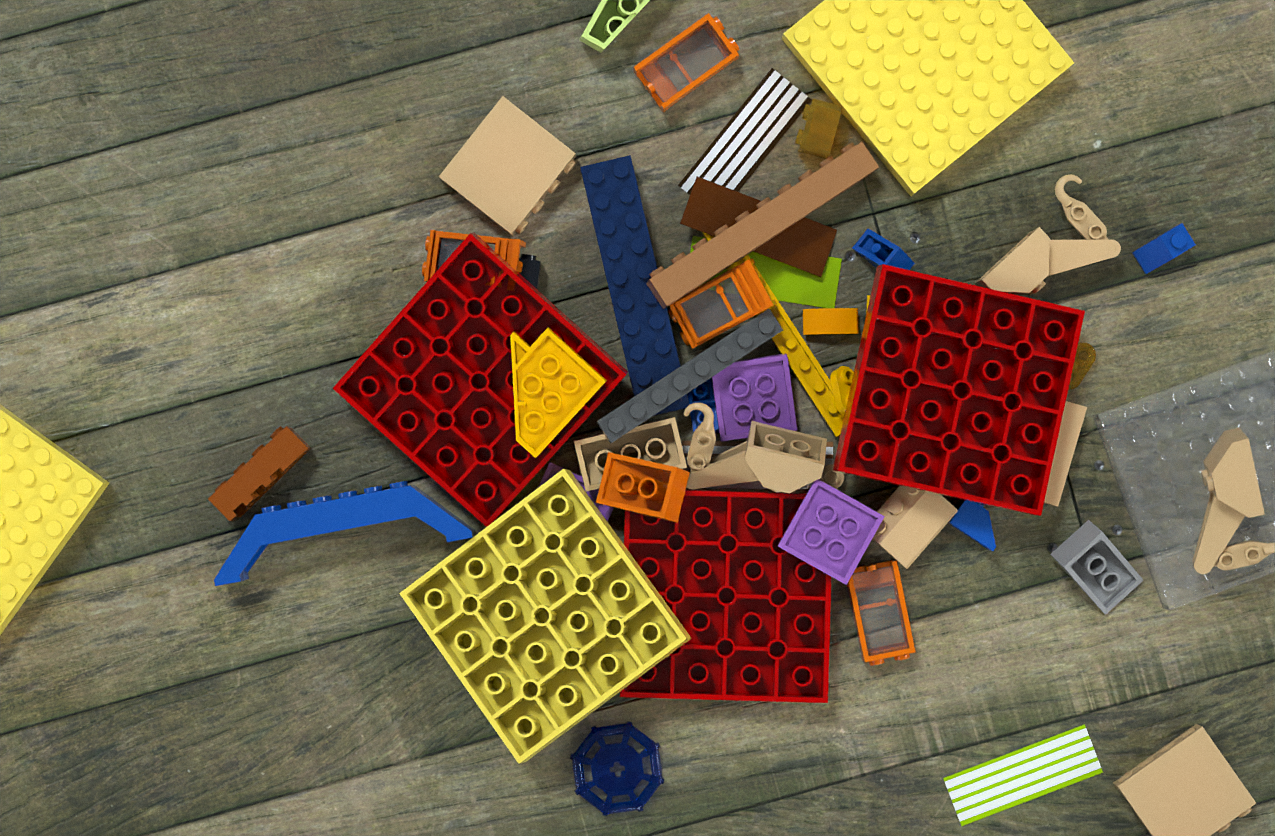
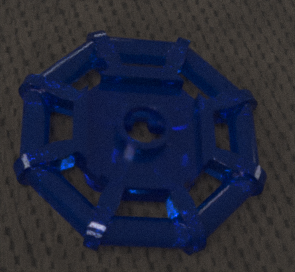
[570,721,665,816]

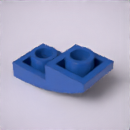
[687,378,719,433]

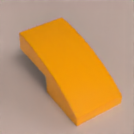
[803,308,858,335]

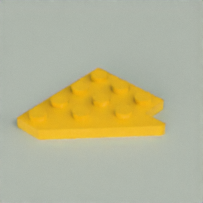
[510,327,607,458]

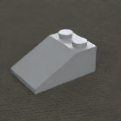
[1050,520,1143,615]

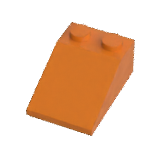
[596,452,690,523]

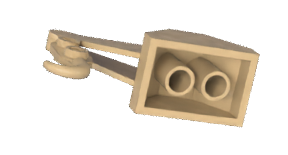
[974,174,1121,296]
[684,403,827,493]
[1192,427,1275,574]

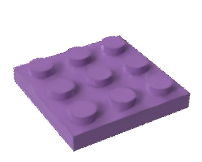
[712,353,797,442]
[778,479,885,585]

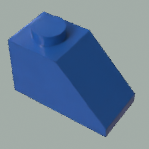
[1132,223,1196,274]
[852,229,915,270]
[948,499,996,551]

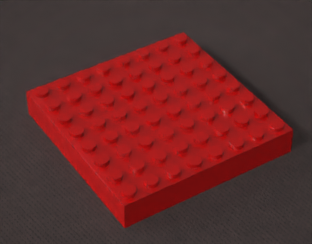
[333,232,628,527]
[833,264,1085,516]
[620,490,831,703]

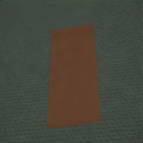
[680,176,837,277]

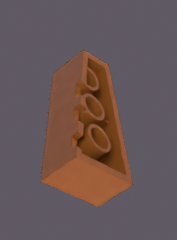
[208,426,312,521]

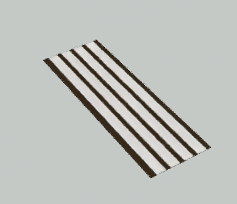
[678,68,812,195]

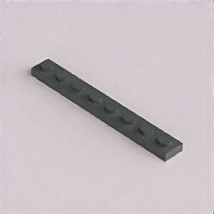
[596,309,783,443]

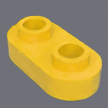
[830,366,854,416]

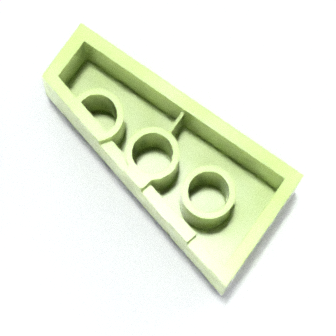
[579,0,650,53]

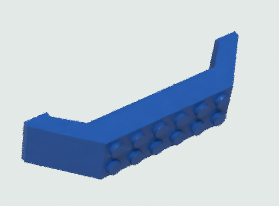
[214,481,476,586]

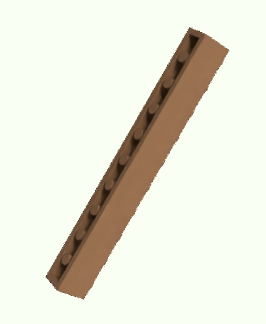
[646,142,879,309]

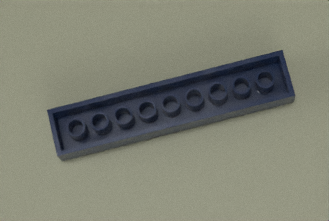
[580,155,689,416]

